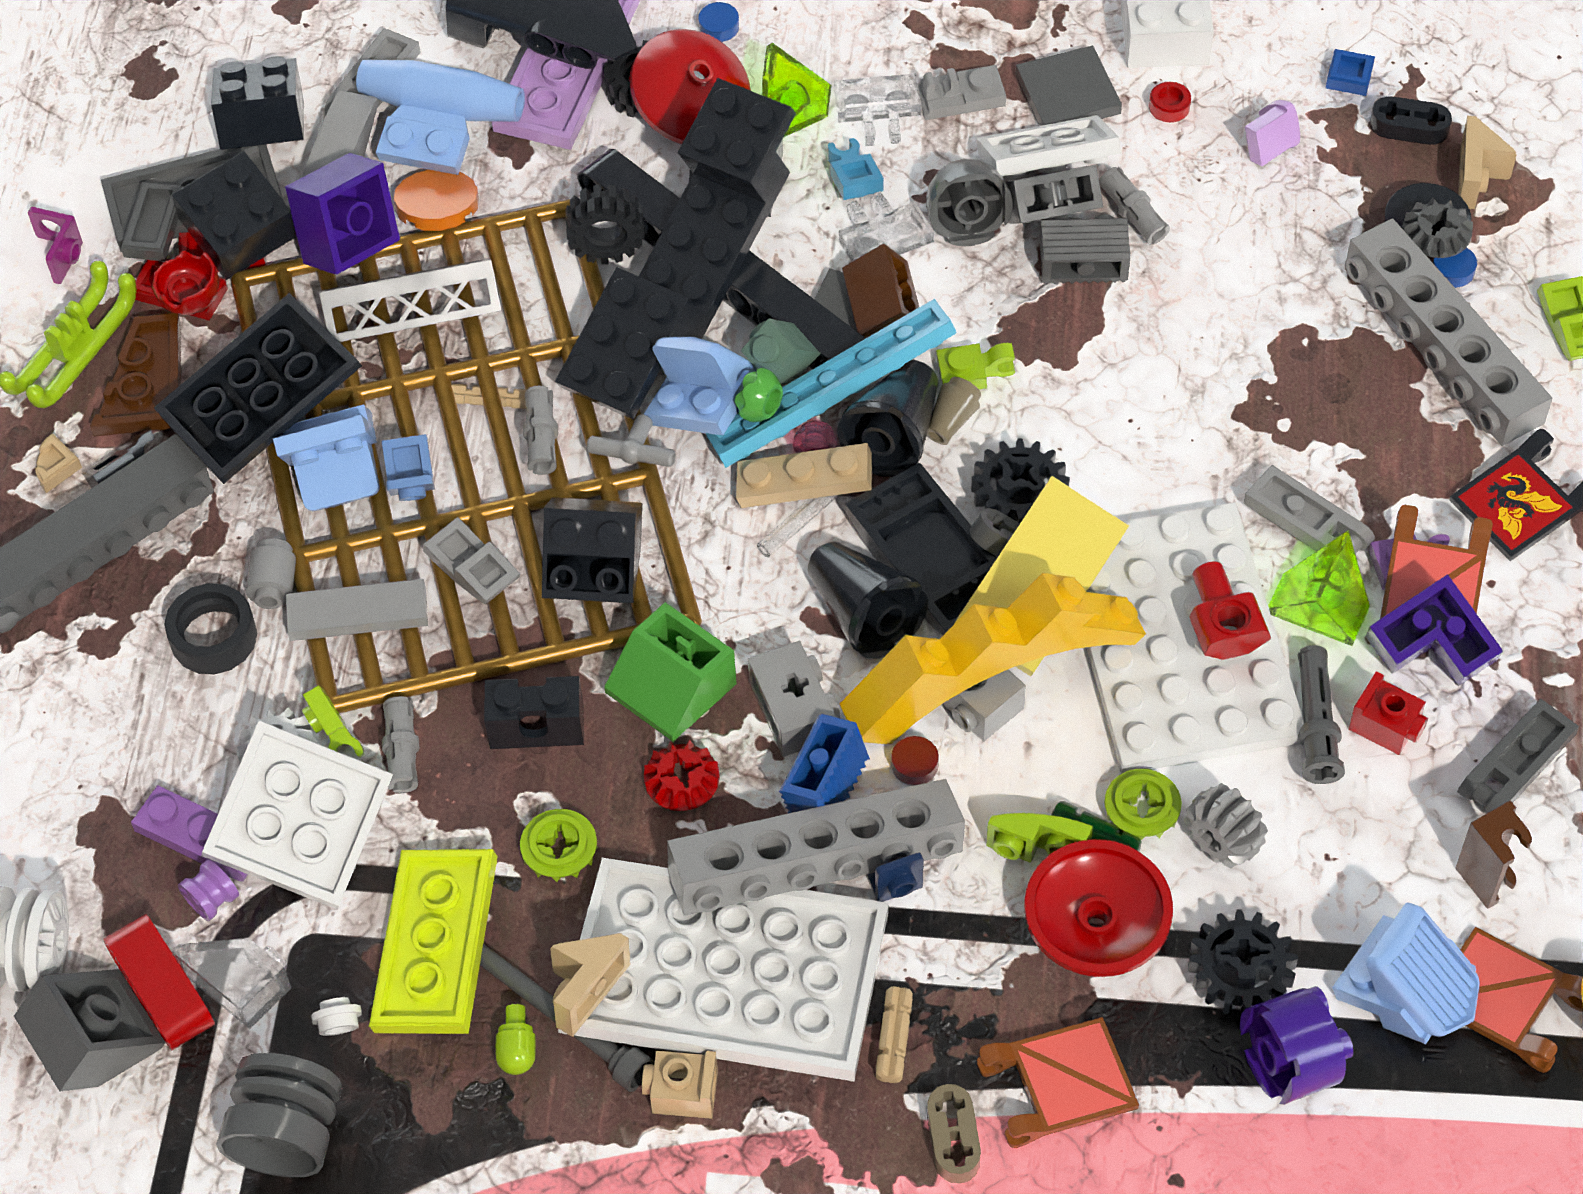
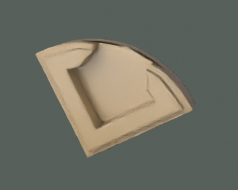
[35,433,82,493]

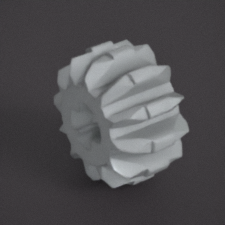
[1184,783,1268,868]

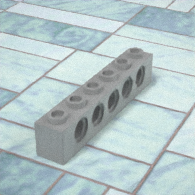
[1345,218,1553,446]
[667,779,965,916]

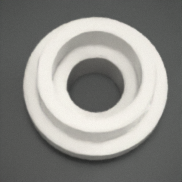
[311,997,362,1036]

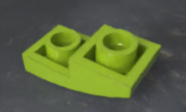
[986,813,1093,863]

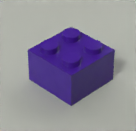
[285,153,400,275]

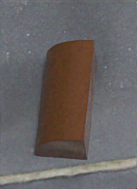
[842,243,919,338]

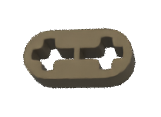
[927,1084,981,1184]

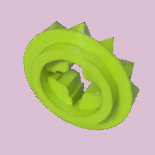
[1104,769,1182,840]
[520,809,598,882]

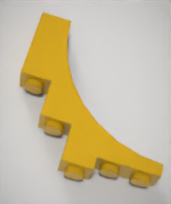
[839,573,1146,745]

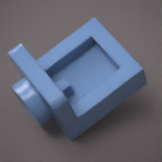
[382,434,435,501]

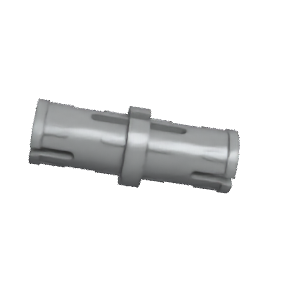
[1099,166,1170,245]
[523,386,558,475]
[382,696,420,793]

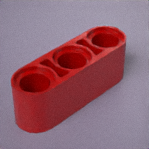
[103,914,215,1051]

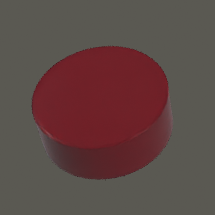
[891,736,939,785]

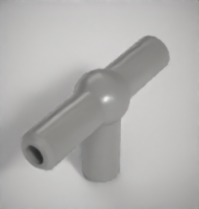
[587,415,676,467]

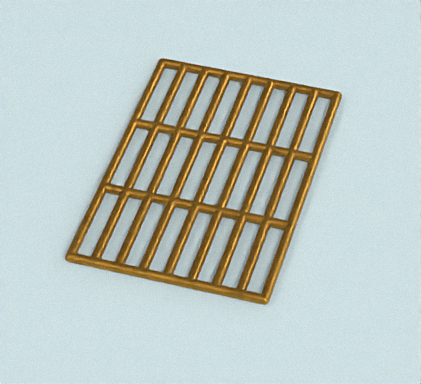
[231,199,702,714]

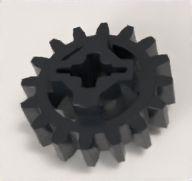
[971,438,1070,523]
[1188,909,1298,1014]

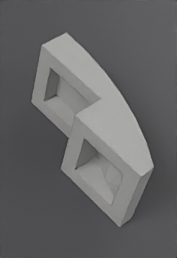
[423,517,520,605]

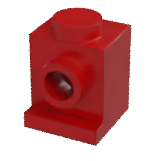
[1348,671,1429,755]

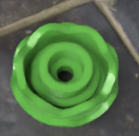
[735,368,783,422]

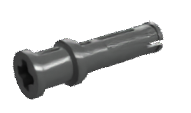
[1297,645,1345,784]

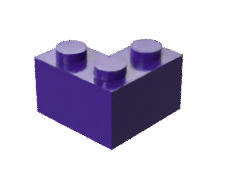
[1365,574,1503,686]

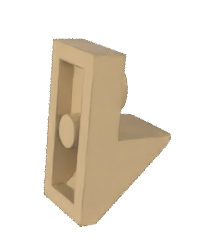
[1458,115,1517,209]
[550,933,631,1037]

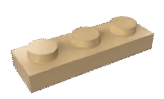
[736,443,872,508]

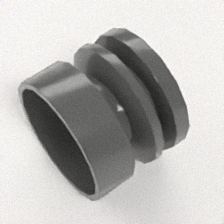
[216,1053,343,1177]

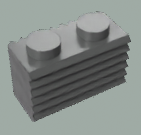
[1039,214,1130,284]

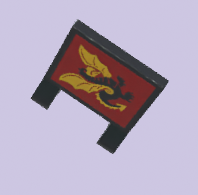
[1449,428,1583,562]

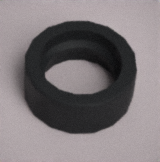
[164,583,257,675]

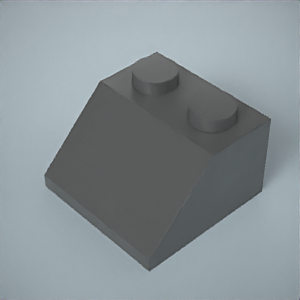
[14,969,165,1092]

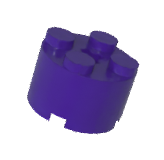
[1240,986,1354,1105]

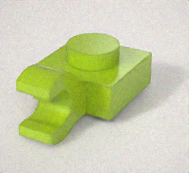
[936,343,1015,390]
[302,685,365,757]

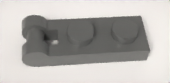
[1457,698,1579,814]

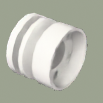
[0,886,69,992]

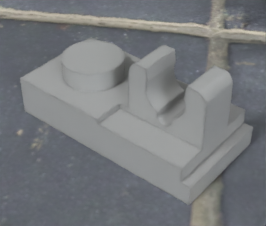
[916,65,1006,120]

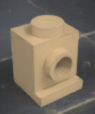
[642,1051,718,1119]

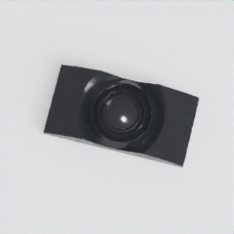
[845,463,997,635]

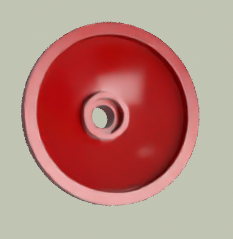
[630,29,751,144]
[1024,839,1173,977]

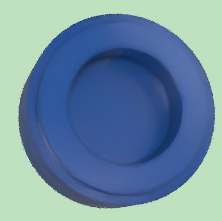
[698,2,739,42]
[1433,248,1477,288]

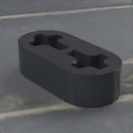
[1370,96,1452,145]

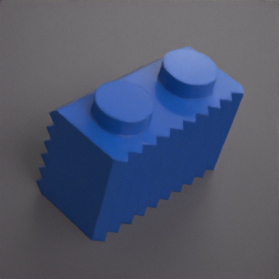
[779,714,870,814]

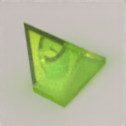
[762,42,832,138]
[1268,530,1370,646]

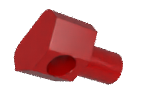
[1189,561,1271,660]

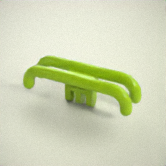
[0,260,137,408]

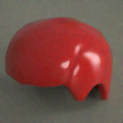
[152,250,220,315]

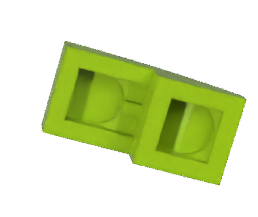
[1537,276,1583,361]

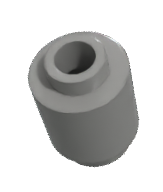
[246,538,296,609]

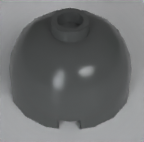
[926,159,1013,246]

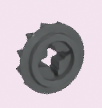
[1403,198,1473,258]

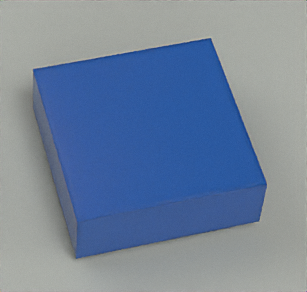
[1326,49,1375,96]

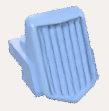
[644,337,757,435]
[273,404,380,512]
[1332,902,1480,1044]

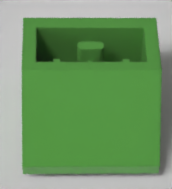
[604,602,737,742]

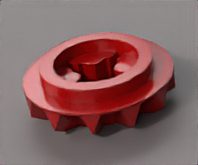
[644,740,720,811]

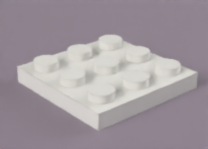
[201,721,393,910]

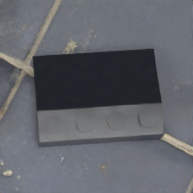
[154,293,362,484]

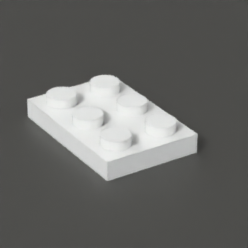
[976,115,1121,180]

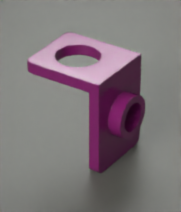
[27,207,83,284]

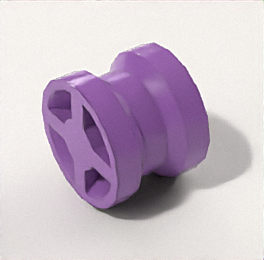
[178,859,239,921]

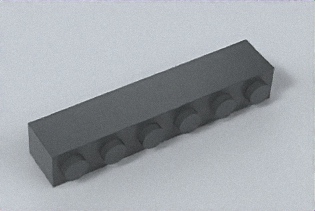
[0,434,214,633]

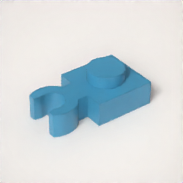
[828,138,884,200]

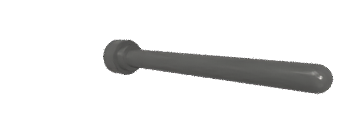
[480,943,654,1092]

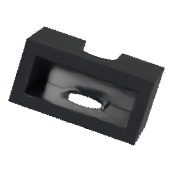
[484,676,584,749]

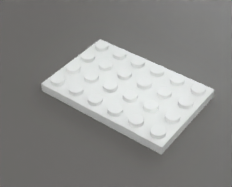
[1087,502,1305,774]
[558,858,889,1081]

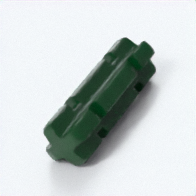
[1051,801,1142,851]

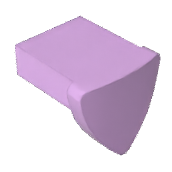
[1245,100,1300,166]

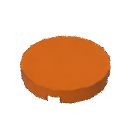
[393,170,479,231]

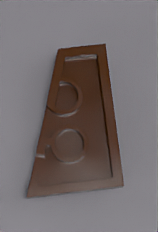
[90,313,181,437]

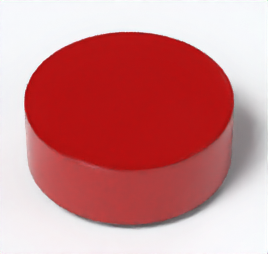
[1149,81,1191,123]

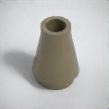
[927,377,981,445]

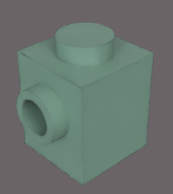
[741,319,821,384]

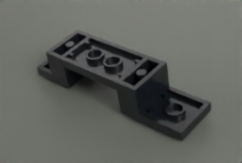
[555,78,796,420]

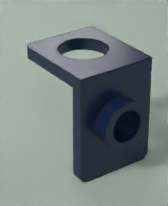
[865,852,924,902]

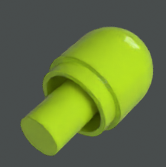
[495,1004,536,1075]

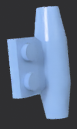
[356,60,525,175]

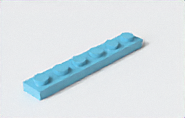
[705,298,957,468]

